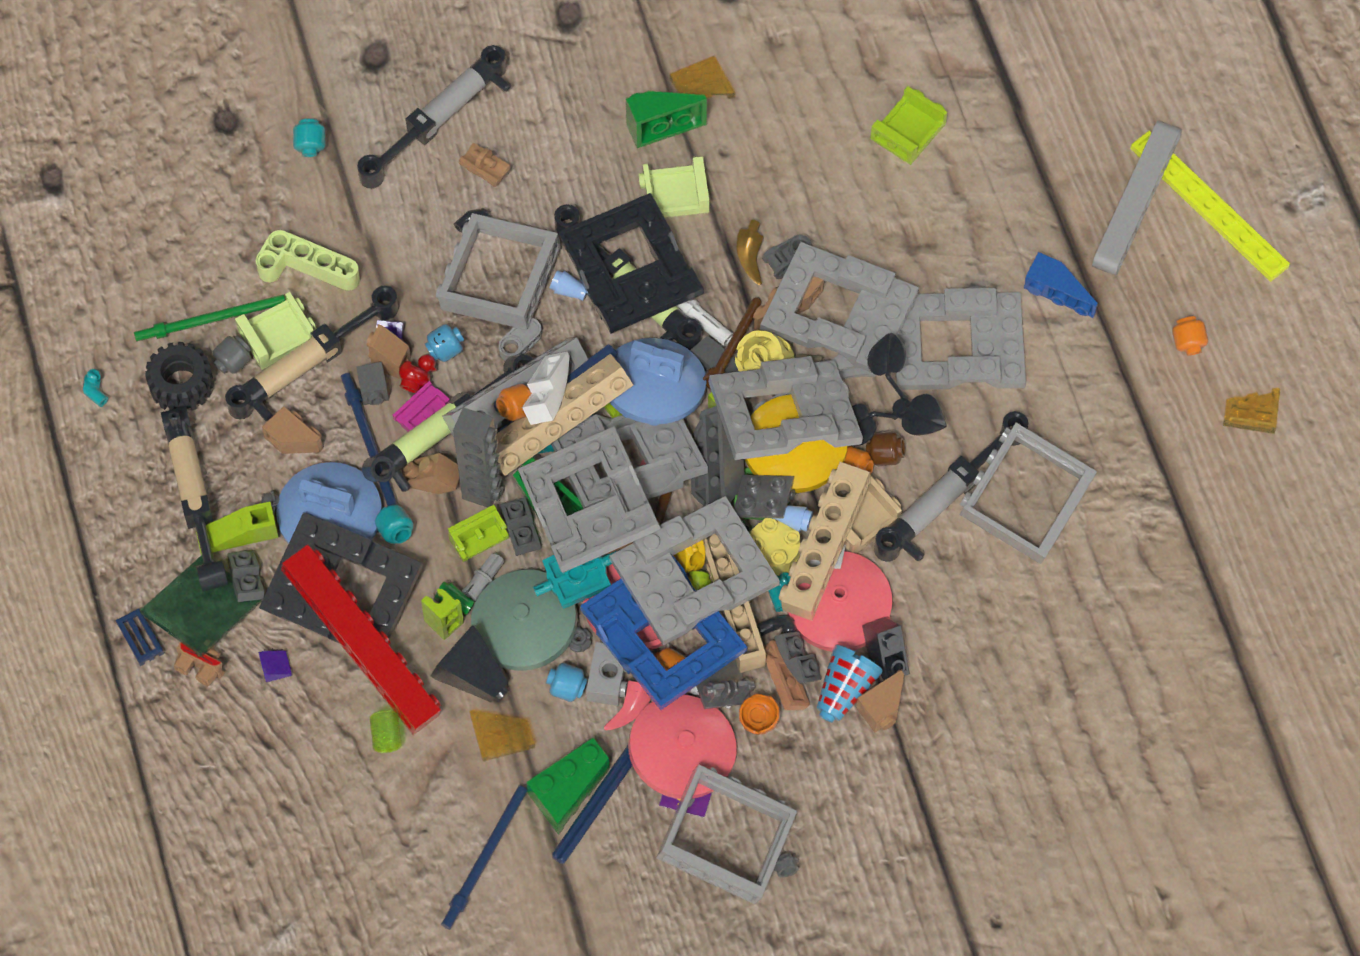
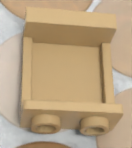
[819,475,902,554]

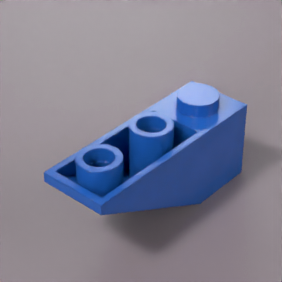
[1024,252,1098,318]

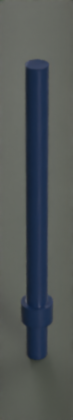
[341,373,398,506]
[441,786,527,930]

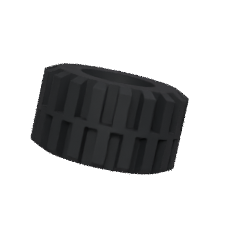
[145,342,214,411]

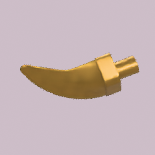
[736,220,763,285]

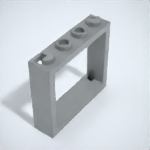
[436,213,561,330]
[959,423,1097,564]
[656,765,797,904]

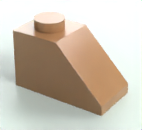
[856,670,904,733]

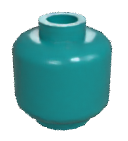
[293,119,326,157]
[375,505,414,544]

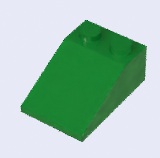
[626,91,707,148]

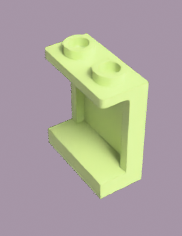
[639,157,709,218]
[235,292,317,369]

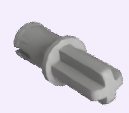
[462,553,504,601]

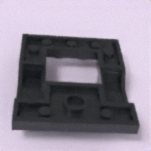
[558,193,704,334]
[259,512,423,644]

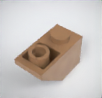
[366,324,411,379]
[262,406,323,454]
[402,453,459,494]

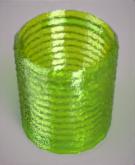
[369,710,402,753]

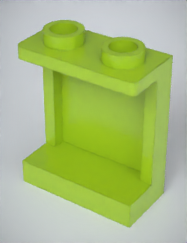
[870,86,947,165]

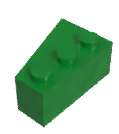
[526,738,610,835]

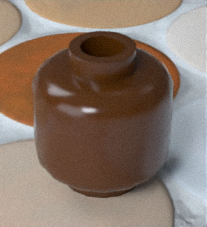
[866,432,905,467]

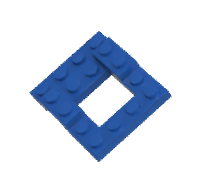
[580,555,747,710]

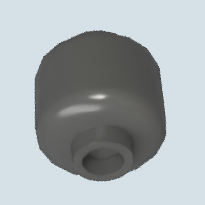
[213,336,251,374]

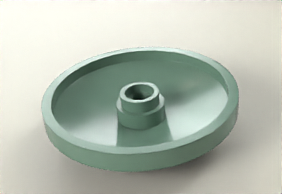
[471,570,578,671]

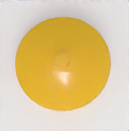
[745,394,847,493]

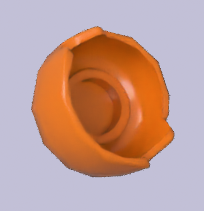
[739,694,780,735]

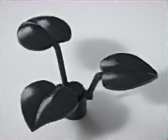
[851,333,947,447]

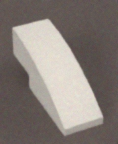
[522,352,569,425]

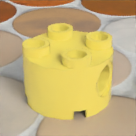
[735,330,794,372]
[750,518,800,576]

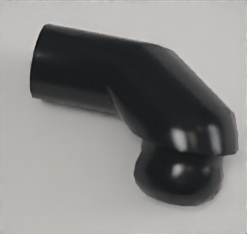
[454,208,492,233]
[756,616,797,636]

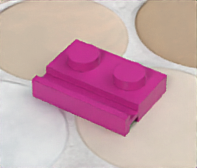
[393,381,450,432]

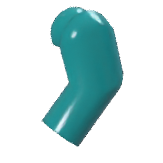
[83,369,108,407]
[768,572,791,612]

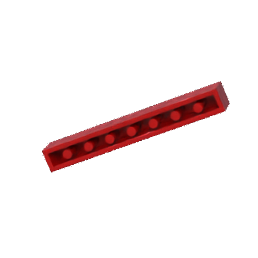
[281,545,441,735]

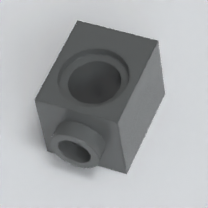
[356,362,389,405]

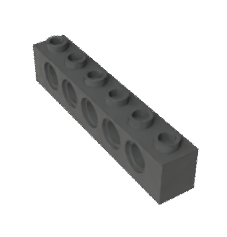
[453,407,503,508]

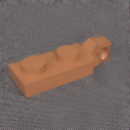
[764,641,810,710]

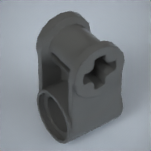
[762,234,811,279]

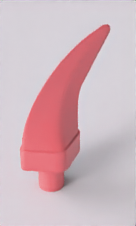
[604,681,651,730]

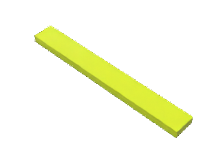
[1130,130,1290,282]

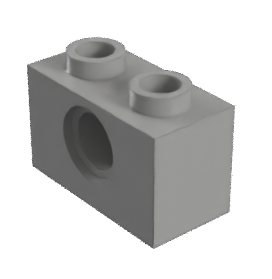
[586,642,627,706]

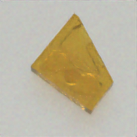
[670,56,735,99]
[1223,388,1280,434]
[469,710,535,762]

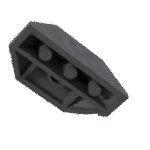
[691,406,744,507]

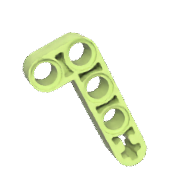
[256,230,360,291]

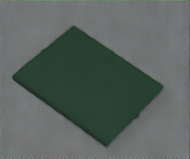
[140,555,263,657]

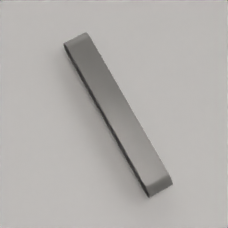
[1092,120,1182,276]

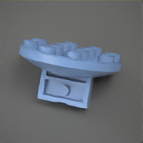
[610,338,706,426]
[276,462,382,559]

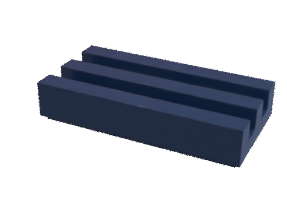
[115,609,164,666]

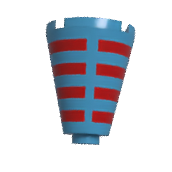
[816,645,882,723]

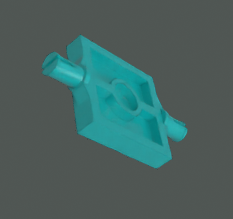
[533,551,617,609]

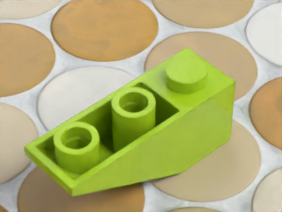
[196,502,279,555]

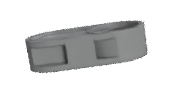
[499,318,542,360]

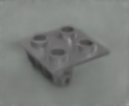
[734,475,795,519]
[696,660,755,709]

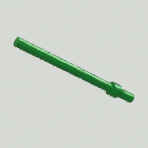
[134,295,285,342]

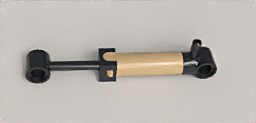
[225,286,399,421]
[160,406,228,592]

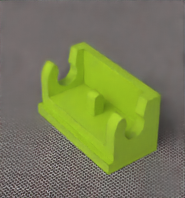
[448,505,509,562]
[421,589,464,640]

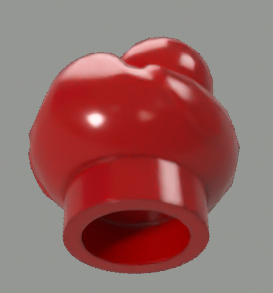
[399,354,437,393]

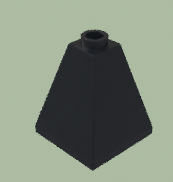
[430,625,509,702]

